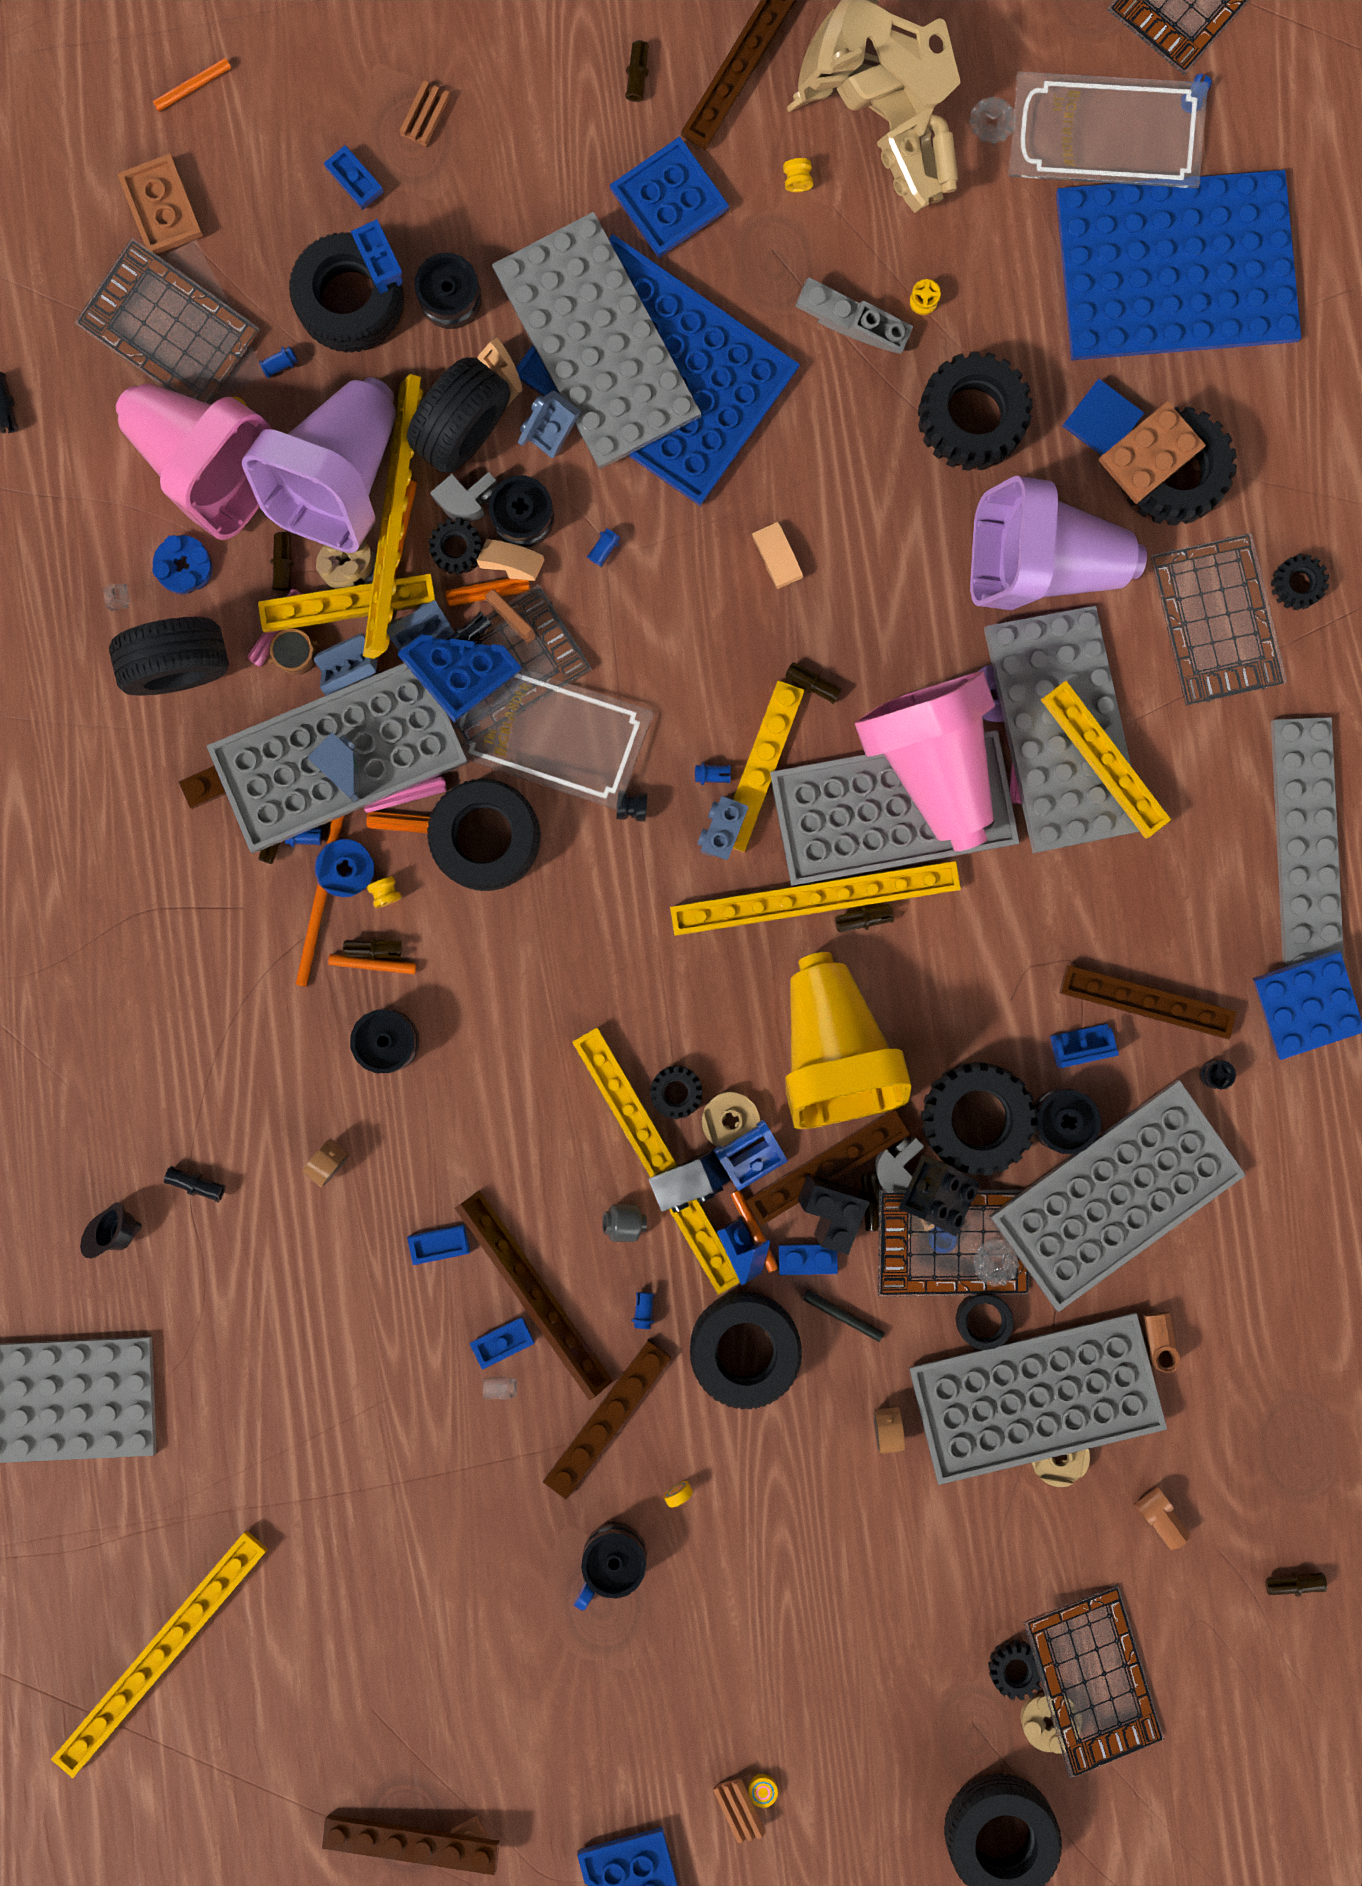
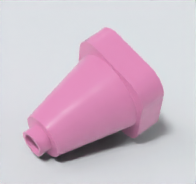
[116,383,272,540]
[854,671,995,851]

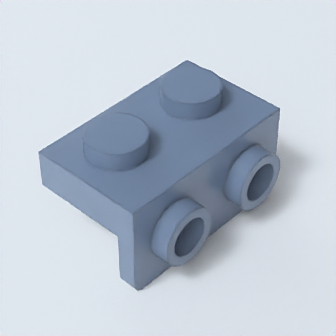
[518,390,581,458]
[387,600,454,651]
[313,633,378,695]
[697,796,748,860]

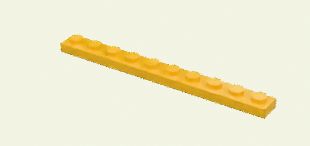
[363,374,423,659]
[670,861,961,936]
[572,1027,740,1295]
[51,1530,268,1779]

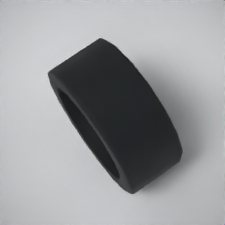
[955,1293,1014,1350]

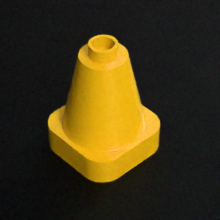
[785,952,912,1129]

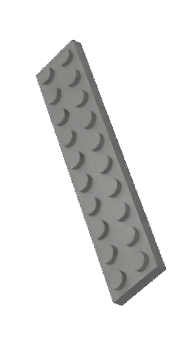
[1271,717,1344,968]

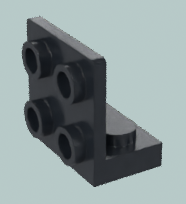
[898,1155,979,1236]

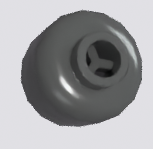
[602,1204,647,1242]

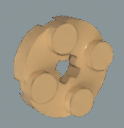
[316,539,375,589]
[702,1092,760,1147]
[1031,1449,1090,1487]
[1020,1690,1081,1754]

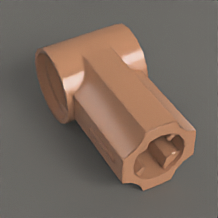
[1143,1312,1181,1373]
[1134,1487,1191,1551]

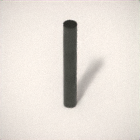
[802,1290,885,1342]

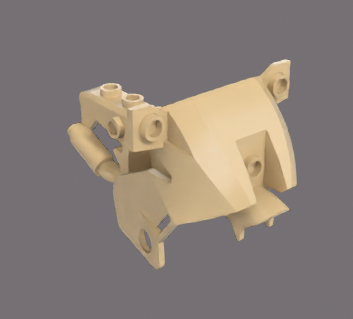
[787,0,961,213]

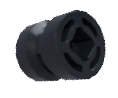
[616,791,648,822]
[1200,1060,1236,1090]

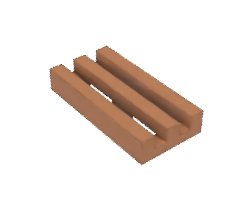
[399,80,451,147]
[485,589,536,644]
[713,1778,766,1843]

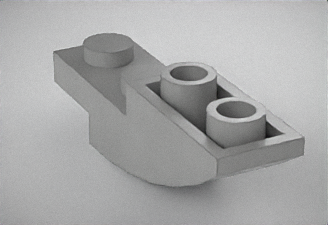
[795,277,913,354]

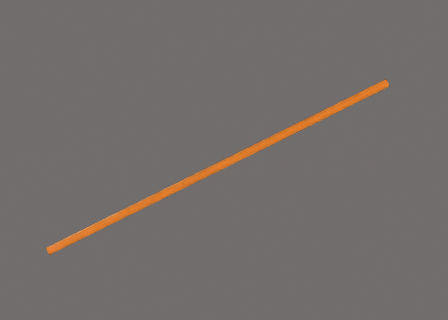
[295,480,417,987]

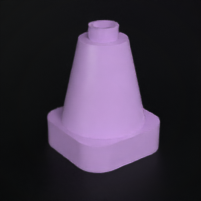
[242,377,397,553]
[970,476,1147,610]

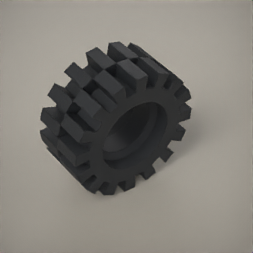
[429,518,483,575]
[1271,554,1329,610]
[650,1066,703,1119]
[988,1639,1044,1700]

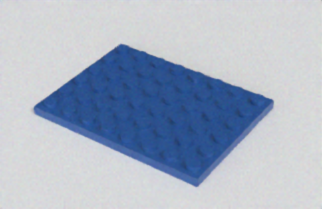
[1056,170,1301,361]
[516,234,800,507]

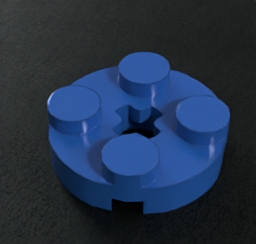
[152,535,213,595]
[314,839,374,897]

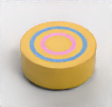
[663,1481,693,1508]
[748,1774,778,1808]

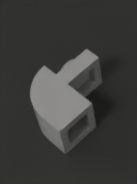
[430,472,498,522]
[874,1136,924,1193]

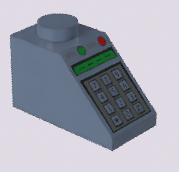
[307,732,358,802]

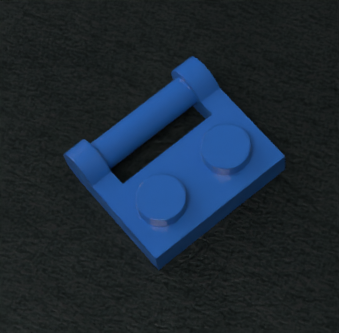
[713,1119,788,1191]

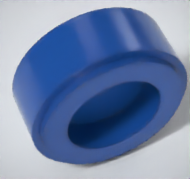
[573,1582,595,1611]

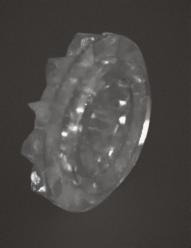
[969,97,1016,145]
[974,1239,1020,1287]

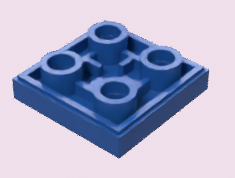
[1062,378,1144,456]

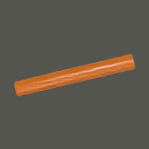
[152,57,231,112]
[328,954,417,975]
[730,1190,779,1273]

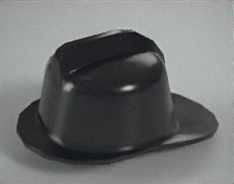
[80,1202,142,1259]

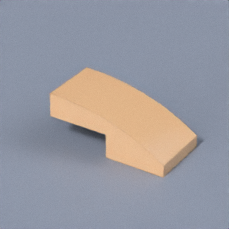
[477,337,523,407]
[752,522,803,589]
[477,539,545,581]

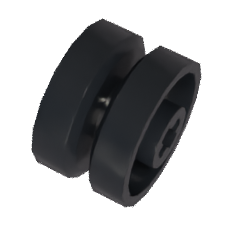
[414,253,482,329]
[489,475,555,547]
[350,1010,419,1073]
[1033,1089,1101,1154]
[581,1522,647,1599]

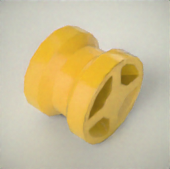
[783,158,813,193]
[910,279,941,315]
[367,876,402,908]

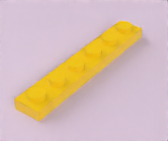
[258,574,435,633]
[733,681,805,853]
[1040,681,1171,839]

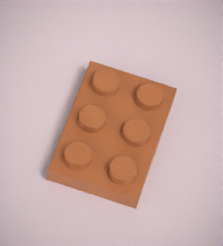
[117,153,203,256]
[1099,401,1206,504]

